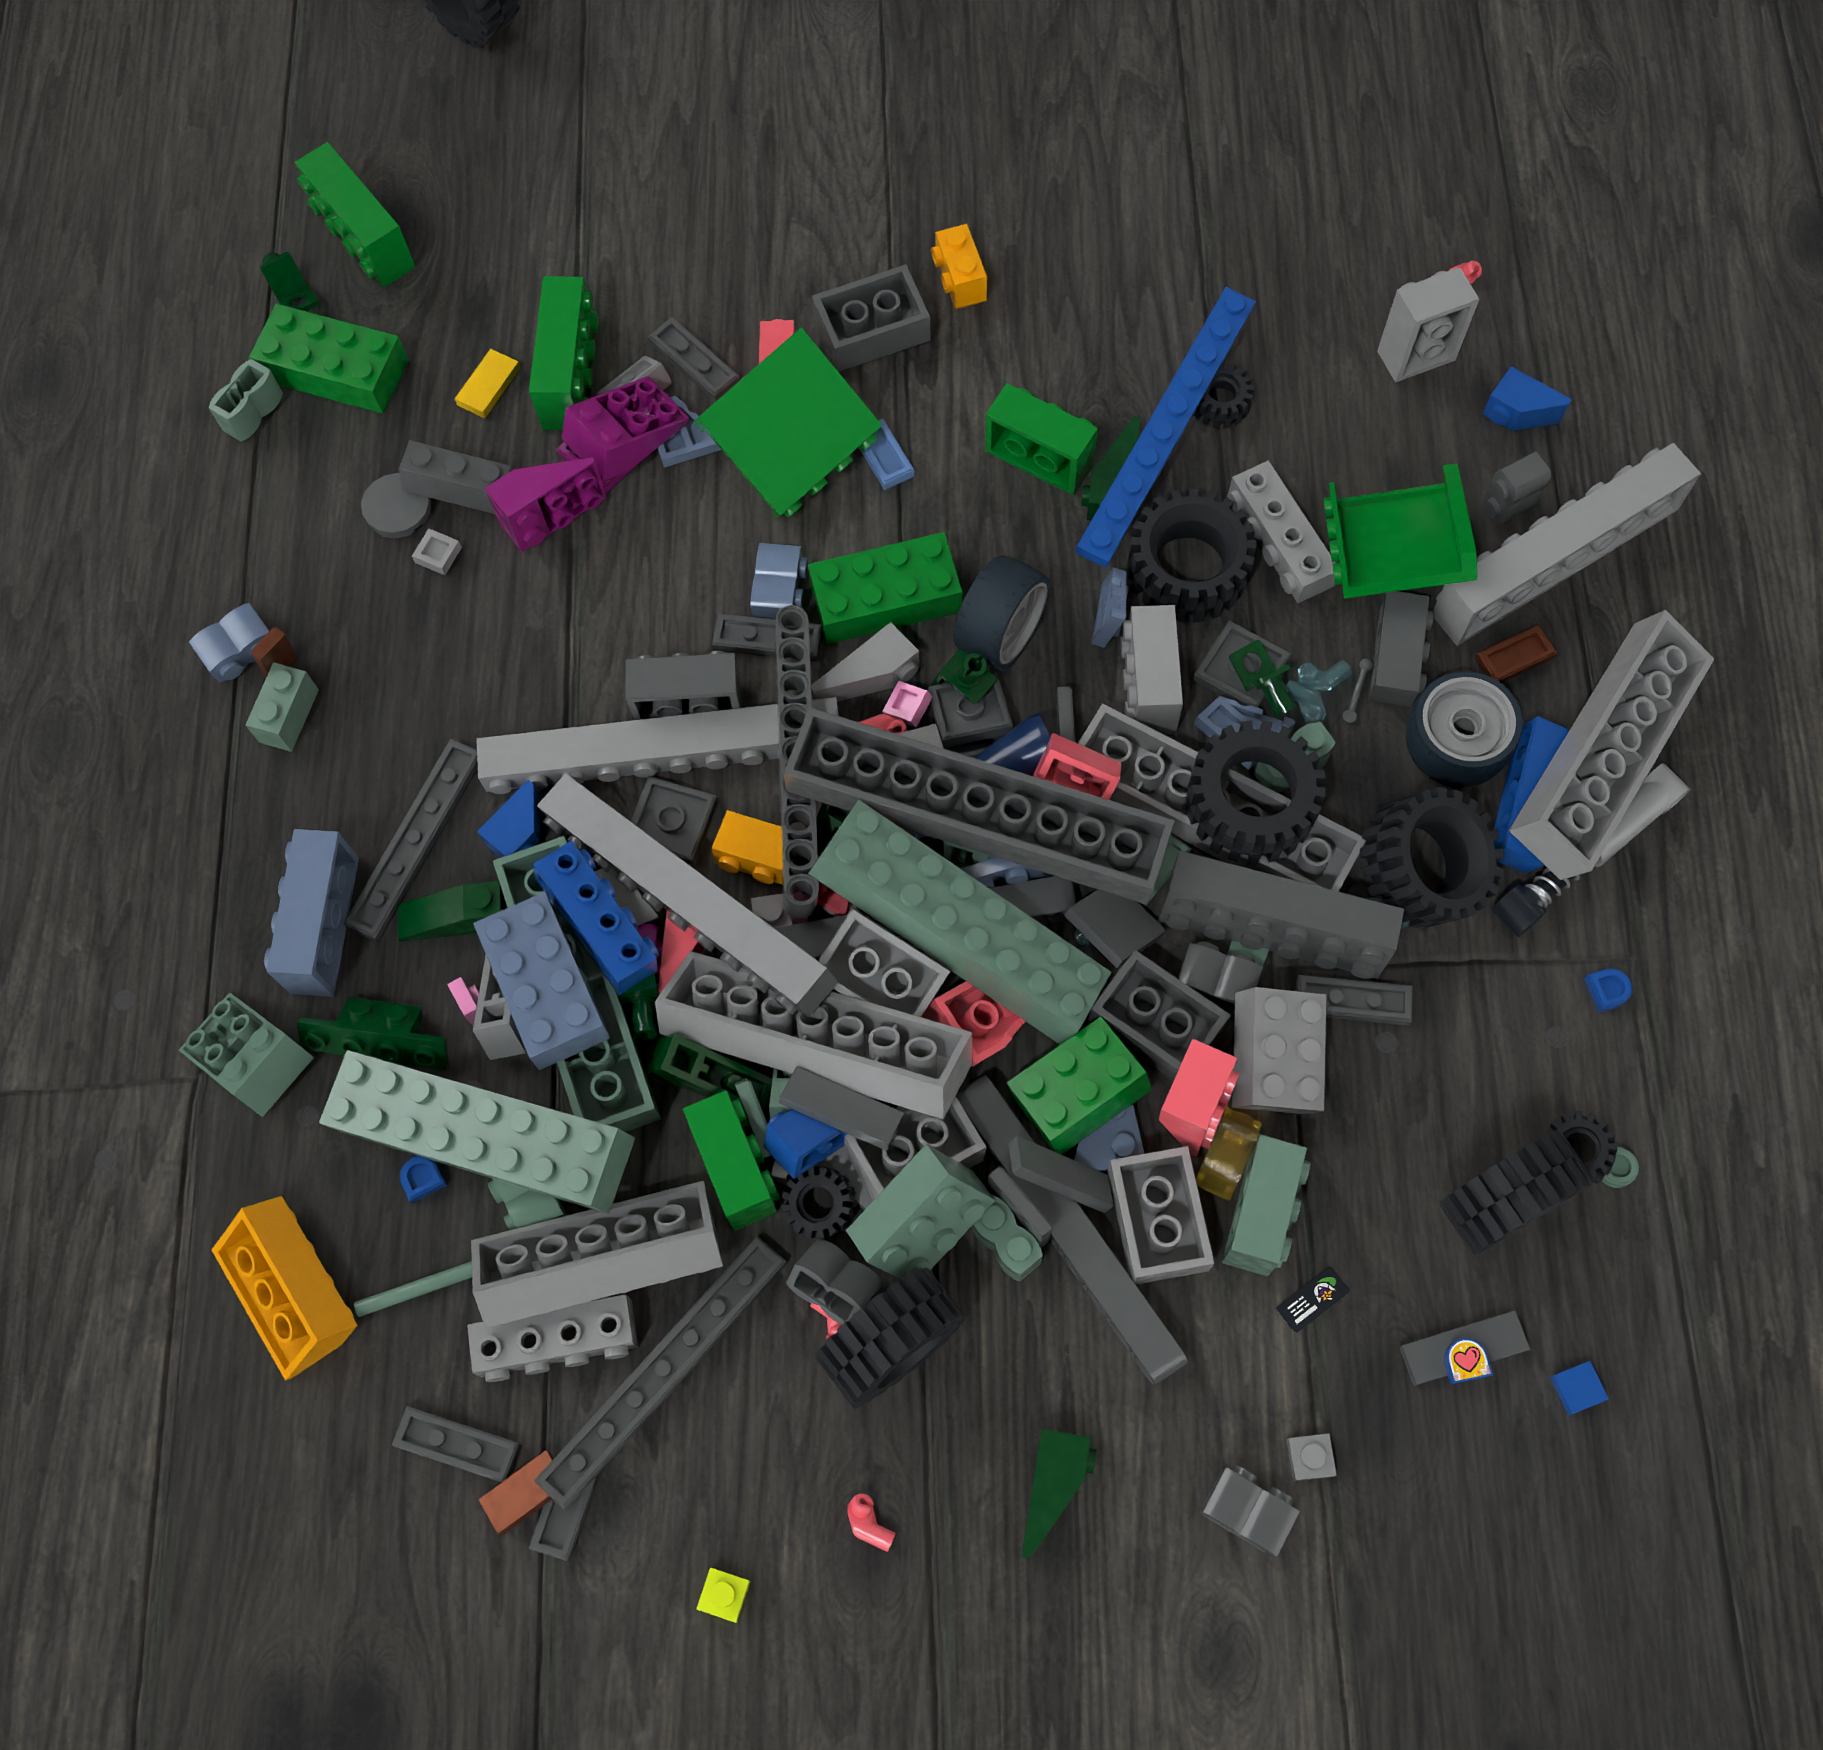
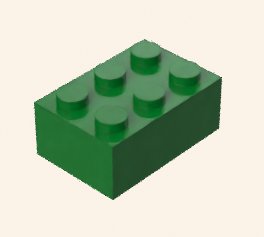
[985,383,1098,496]
[1007,1016,1152,1155]
[683,1090,780,1231]

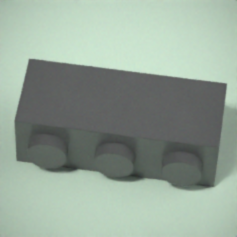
[399,440,511,514]
[1368,591,1434,707]

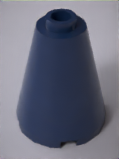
[974,713,1051,776]

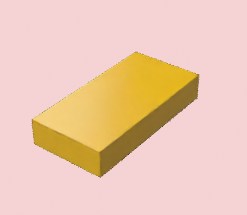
[455,349,521,419]

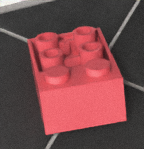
[1033,733,1121,800]
[1159,1039,1240,1157]

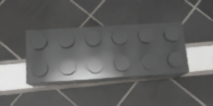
[1158,851,1404,979]

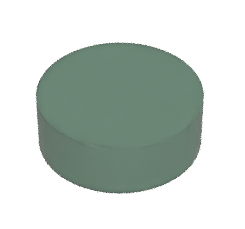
[1602,1147,1639,1188]

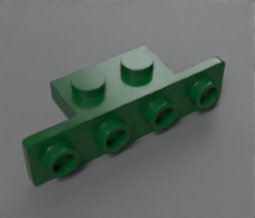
[296,997,449,1070]

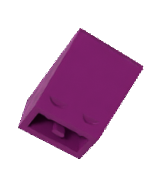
[562,376,690,482]
[484,457,607,552]

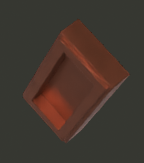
[1474,624,1557,683]
[251,627,298,678]
[479,1450,554,1536]

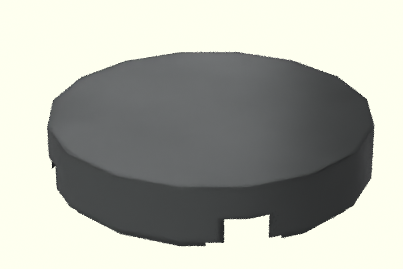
[361,473,432,539]

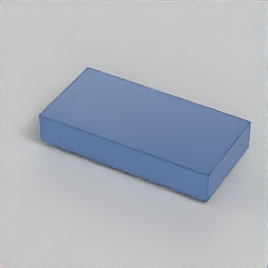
[859,418,915,490]

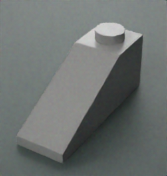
[811,622,920,702]
[473,955,526,1060]

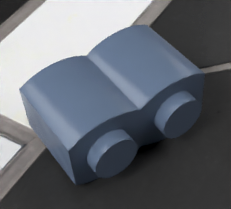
[750,543,808,619]
[189,603,269,683]

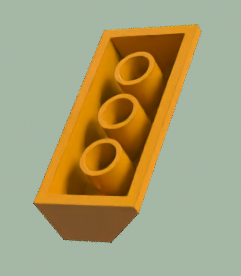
[212,1196,357,1381]

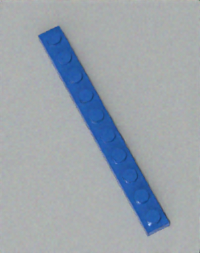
[1075,287,1256,568]

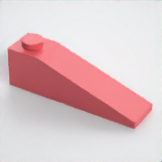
[921,981,1026,1066]

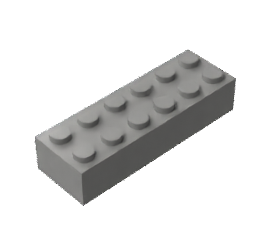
[471,1181,723,1328]

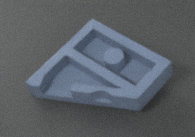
[657,396,721,468]
[1091,567,1128,648]
[1194,696,1295,770]
[961,857,1053,888]
[1074,1104,1144,1173]

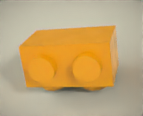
[931,224,987,309]
[712,810,794,885]

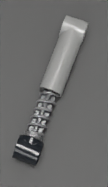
[1491,763,1691,937]

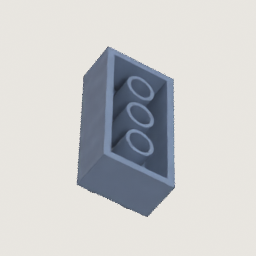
[264,829,359,997]
[473,892,610,1070]

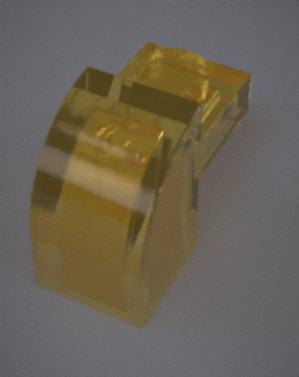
[1195,1107,1262,1201]

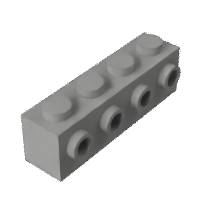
[1227,460,1335,603]
[467,1294,638,1382]

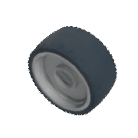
[953,554,1051,670]
[1405,671,1523,788]

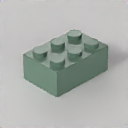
[1222,1134,1311,1277]
[846,1144,995,1279]

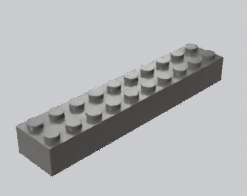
[784,707,1175,905]

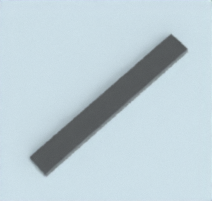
[534,1236,786,1510]

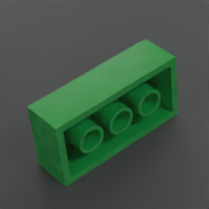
[294,142,416,288]
[529,276,599,430]
[249,304,409,414]
[808,532,962,645]

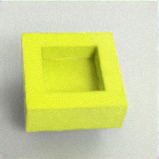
[697,1567,751,1623]

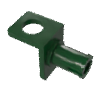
[260,252,319,311]
[1229,640,1297,718]
[931,648,996,704]
[619,973,659,1041]

